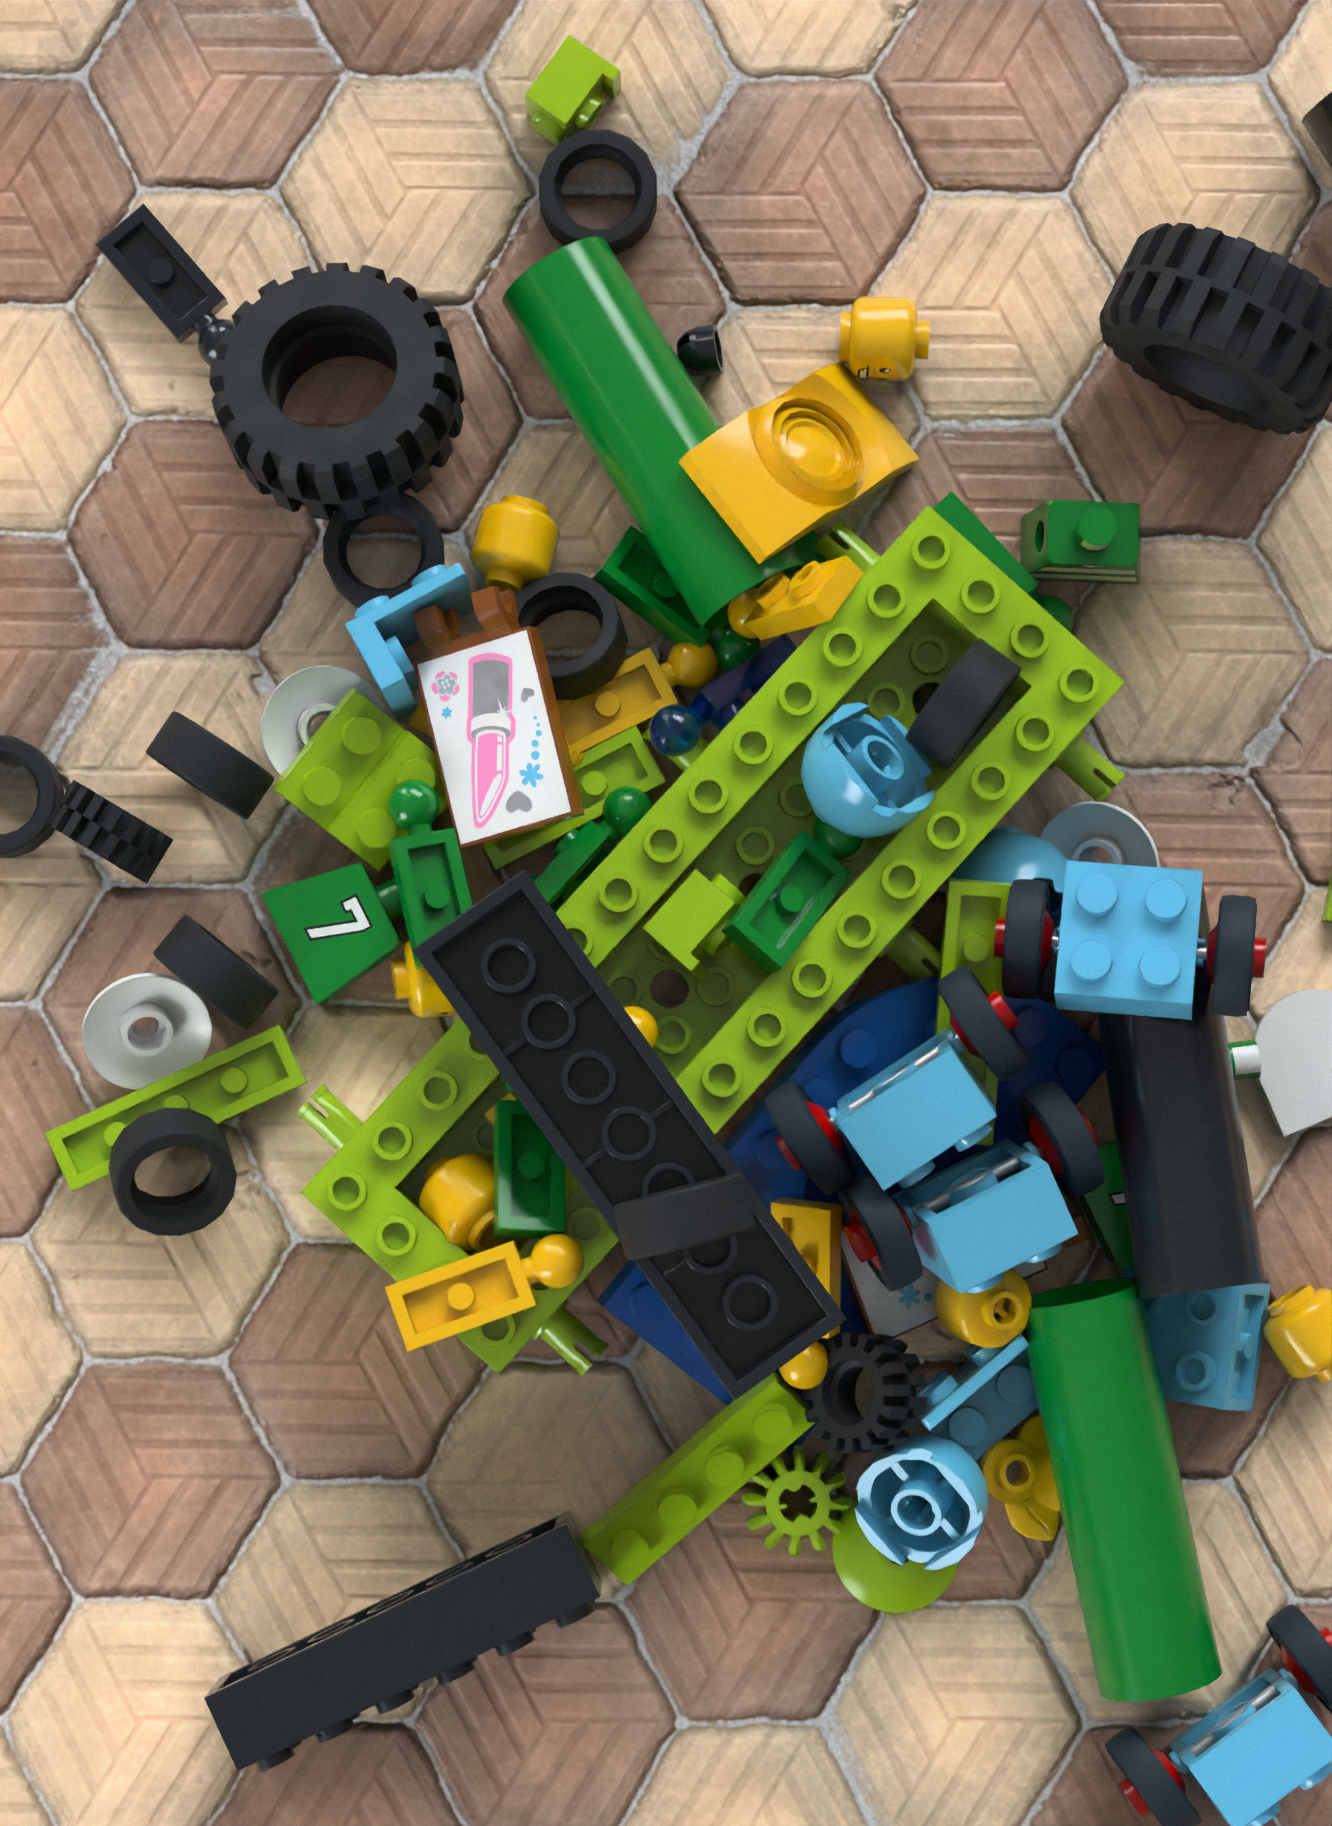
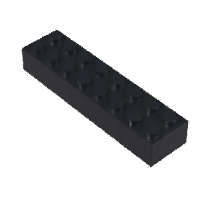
[412,870,847,1401]

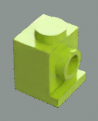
[525,35,621,145]
[643,869,746,981]

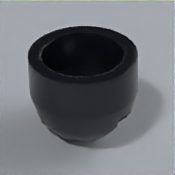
[677,324,724,377]

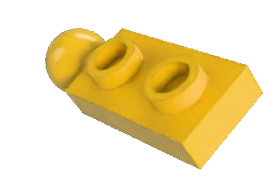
[727,555,864,640]
[557,642,718,753]
[771,1197,842,1389]
[385,1234,584,1352]

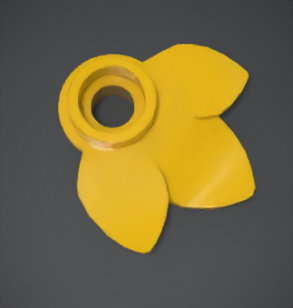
[979,1414,1061,1541]

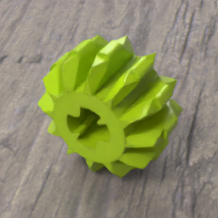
[742,1444,852,1557]

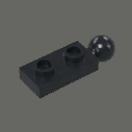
[96,203,236,366]

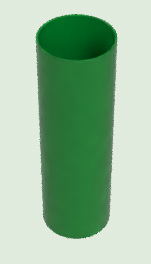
[502,236,806,631]
[1023,1278,1222,1702]

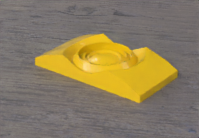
[678,362,920,564]

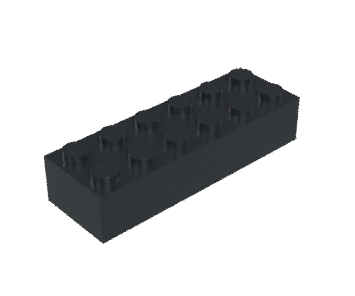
[204,1510,602,1772]

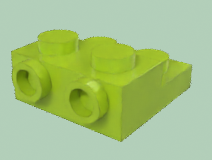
[272,688,448,872]

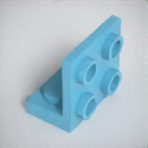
[345,563,474,722]
[1121,1262,1271,1411]
[913,1334,1039,1461]

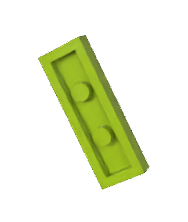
[483,726,666,872]

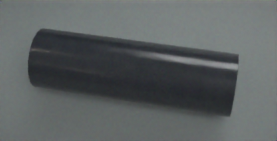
[1097,883,1266,1299]

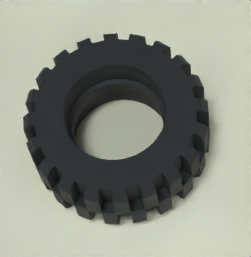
[1099,222,1332,435]
[209,262,464,520]

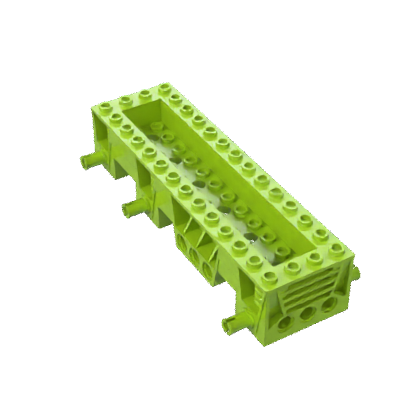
[296,505,1125,1376]

